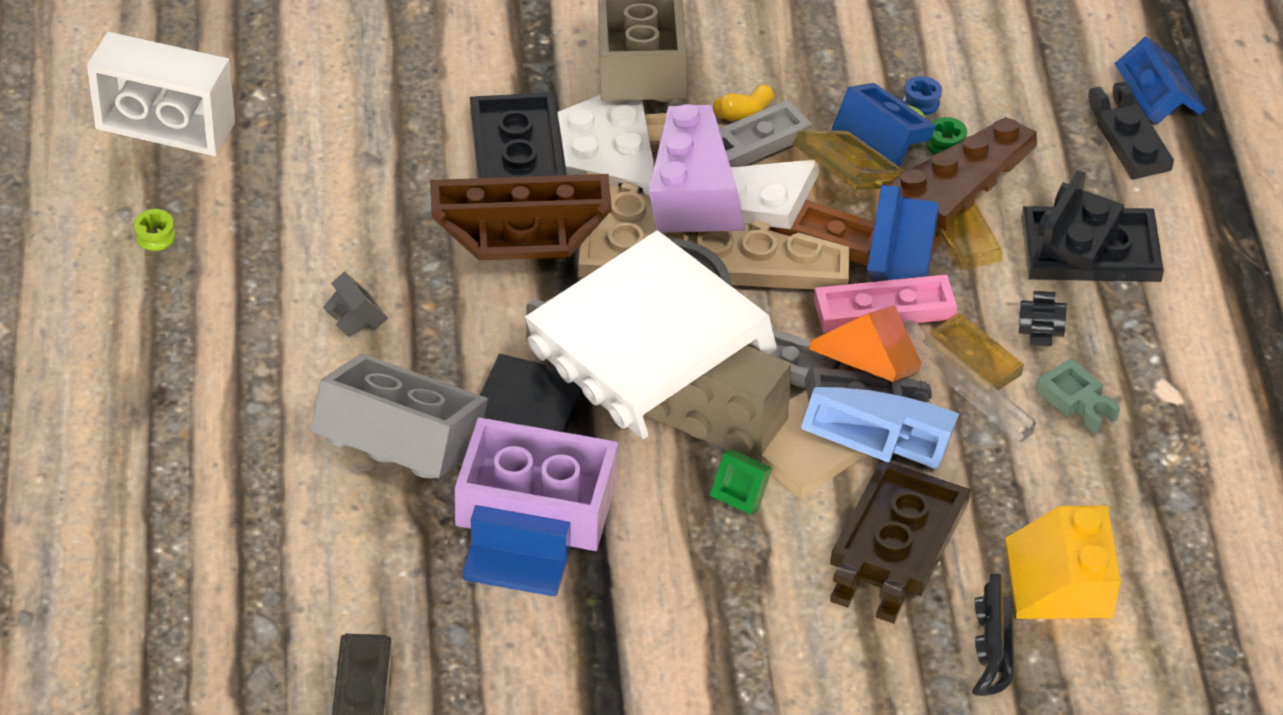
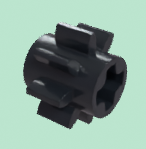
[1018,291,1067,346]

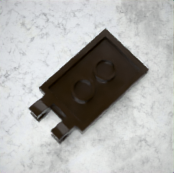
[830,460,971,624]

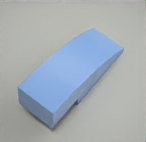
[801,387,959,470]

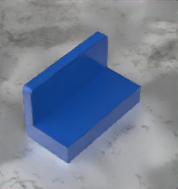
[1114,36,1206,125]
[832,83,936,174]
[867,185,939,282]
[463,505,570,596]

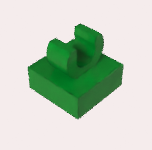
[710,449,773,515]

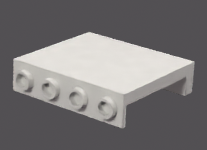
[525,230,777,440]

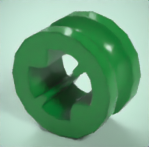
[927,117,967,155]

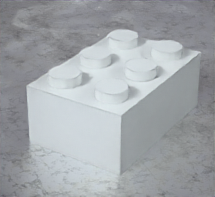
[87,32,235,156]

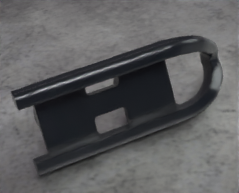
[972,574,1014,696]

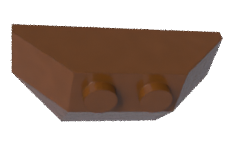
[430,174,612,261]

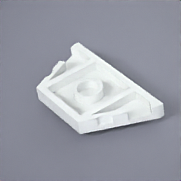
[558,94,654,195]

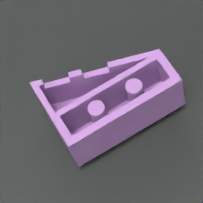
[649,104,745,232]

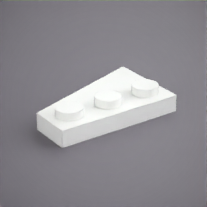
[731,159,820,229]

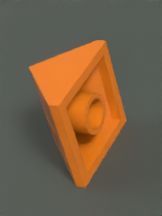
[808,305,922,382]

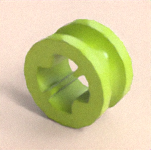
[133,209,176,251]

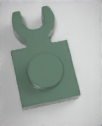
[1035,358,1120,433]

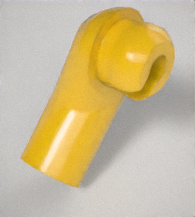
[713,84,775,122]

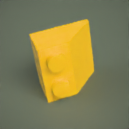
[1005,505,1121,619]

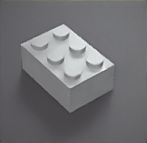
[310,353,488,479]

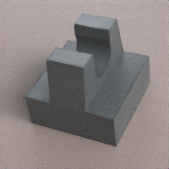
[323,271,388,337]

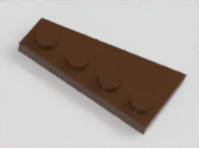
[883,117,1037,231]

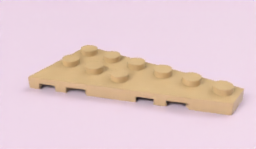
[578,171,849,290]

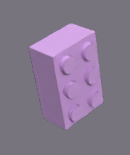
[455,417,619,551]

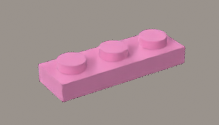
[814,275,957,333]

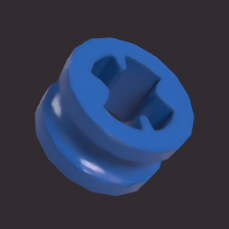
[902,76,942,115]

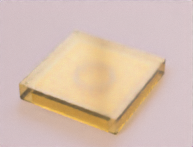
[792,130,905,190]

